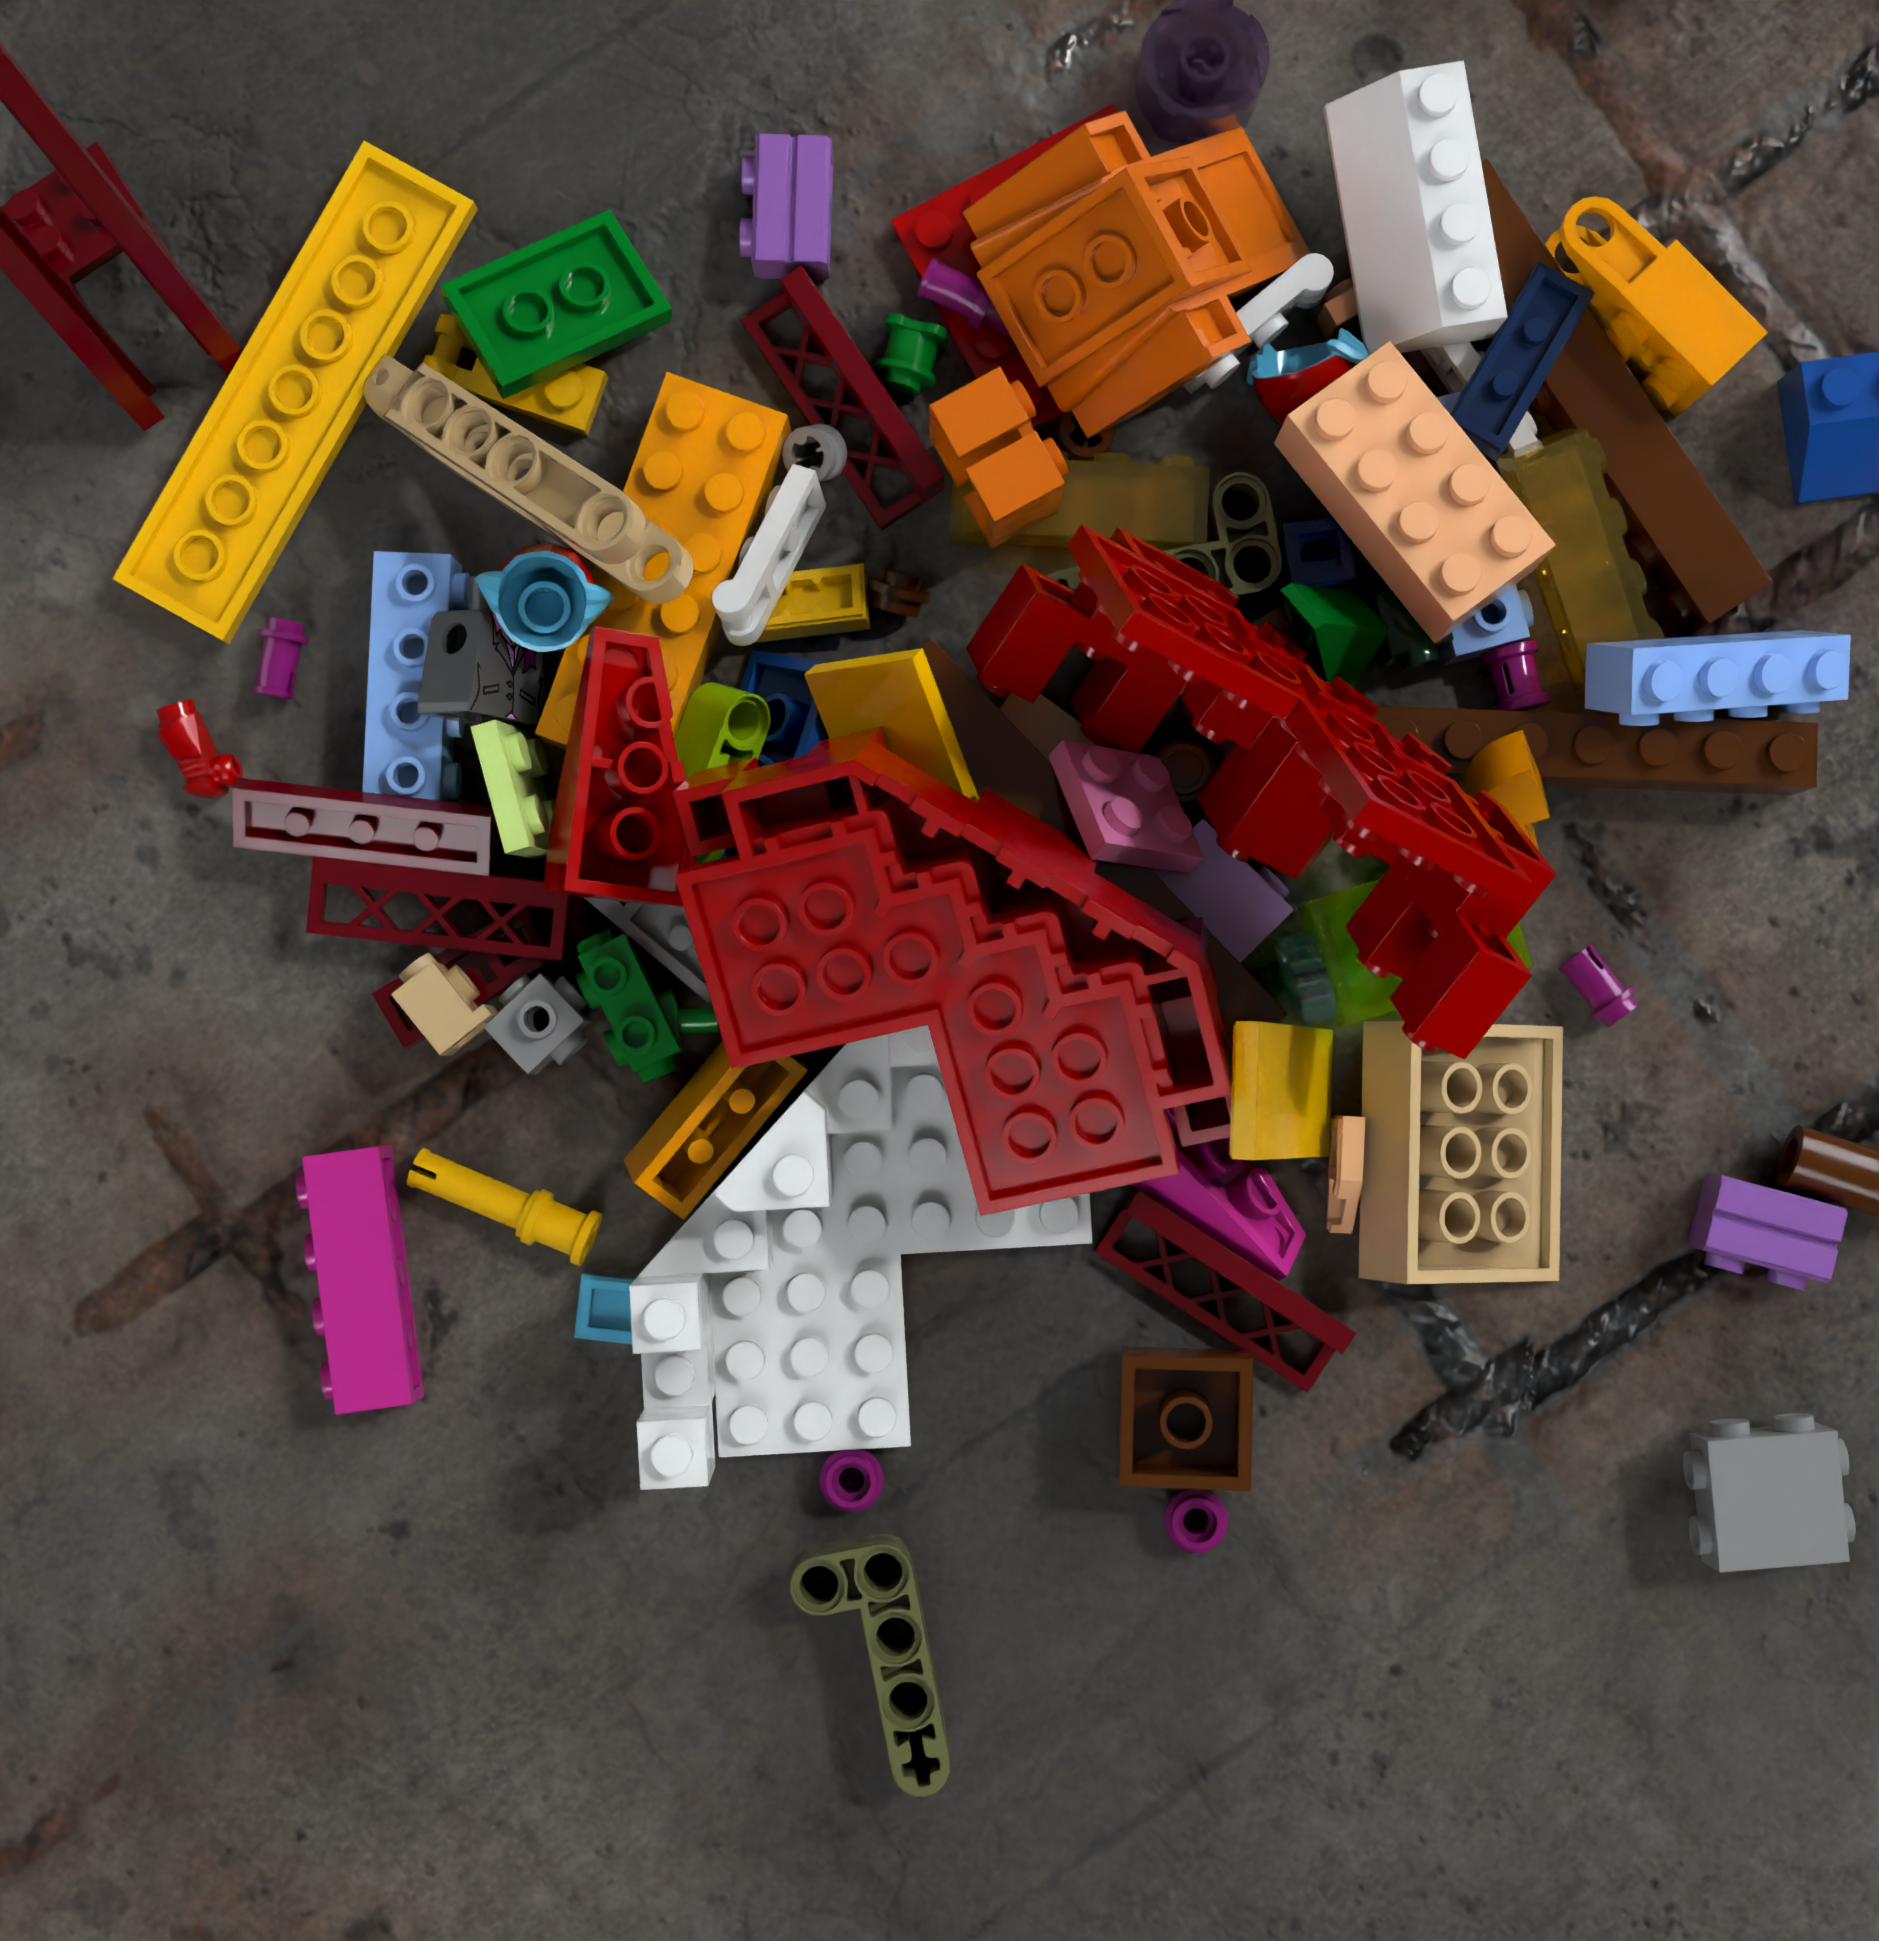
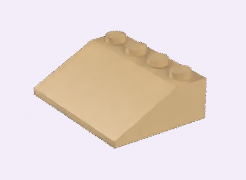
[1359,1021,1563,1284]

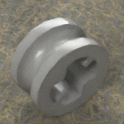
[782,423,847,482]

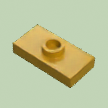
[753,563,870,643]

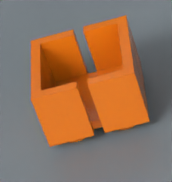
[929,366,1069,549]

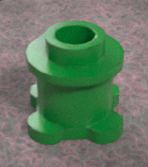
[874,313,948,396]

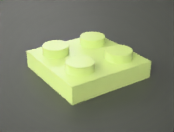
[470,720,556,860]

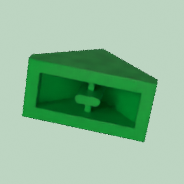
[1280,583,1390,687]

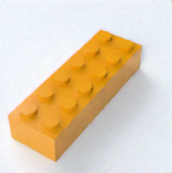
[535,372,792,750]

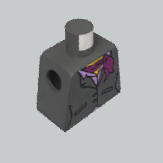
[417,576,546,728]

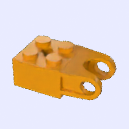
[1545,196,1768,418]

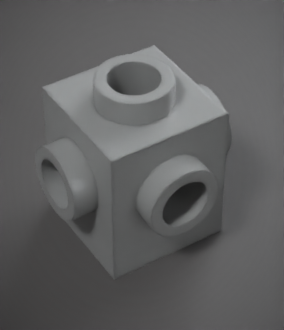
[483,974,592,1074]

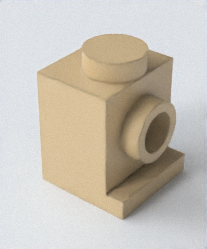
[391,953,498,1056]

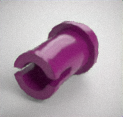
[252,617,309,700]
[1558,943,1639,1028]

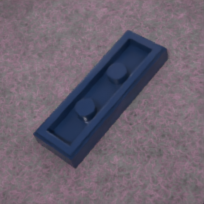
[1449,261,1595,461]

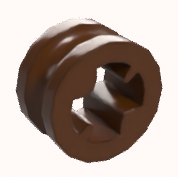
[1057,411,1115,464]

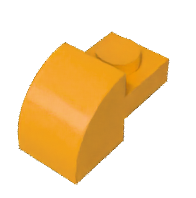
[1463,730,1550,851]

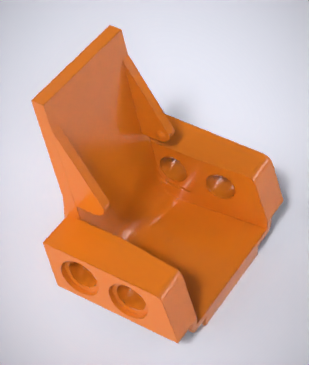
[962,111,1311,438]

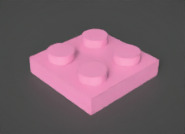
[1048,740,1204,873]

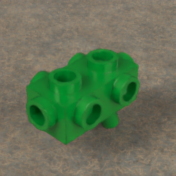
[575,929,719,1084]

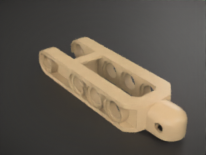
[363,354,694,604]

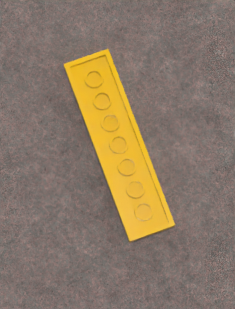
[112,141,478,644]

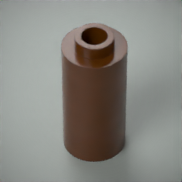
[1776,1125,1879,1217]

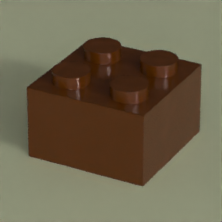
[1119,1346,1254,1491]

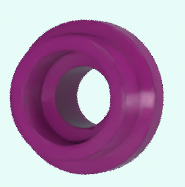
[820,1449,884,1512]
[1163,1489,1228,1553]

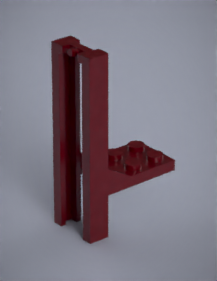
[0,42,243,432]

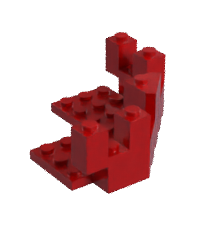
[966,524,1556,1060]
[672,726,1233,1216]

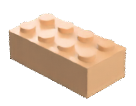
[1274,341,1556,644]

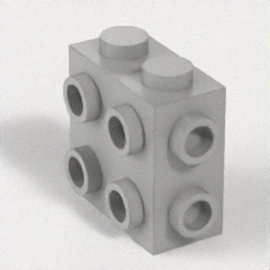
[1683,1413,1856,1573]

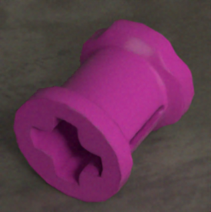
[1480,640,1552,711]

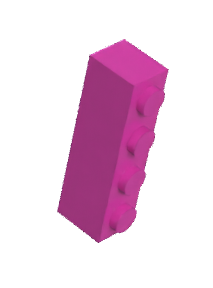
[295,1145,425,1415]

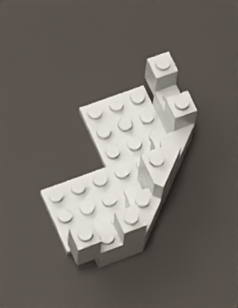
[629,1025,1092,1490]

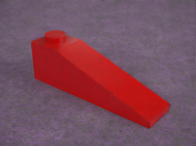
[543,626,696,907]

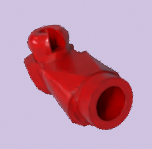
[156,700,243,799]

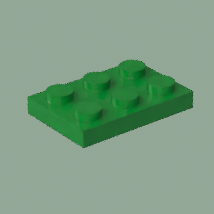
[440,209,672,399]

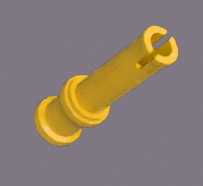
[407,1148,603,1267]

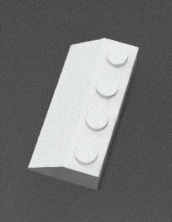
[1324,60,1508,356]

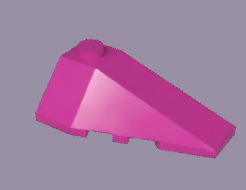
[1131,1108,1306,1281]

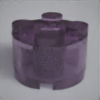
[1135,0,1270,145]

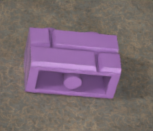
[740,134,834,281]
[1688,1173,1848,1291]

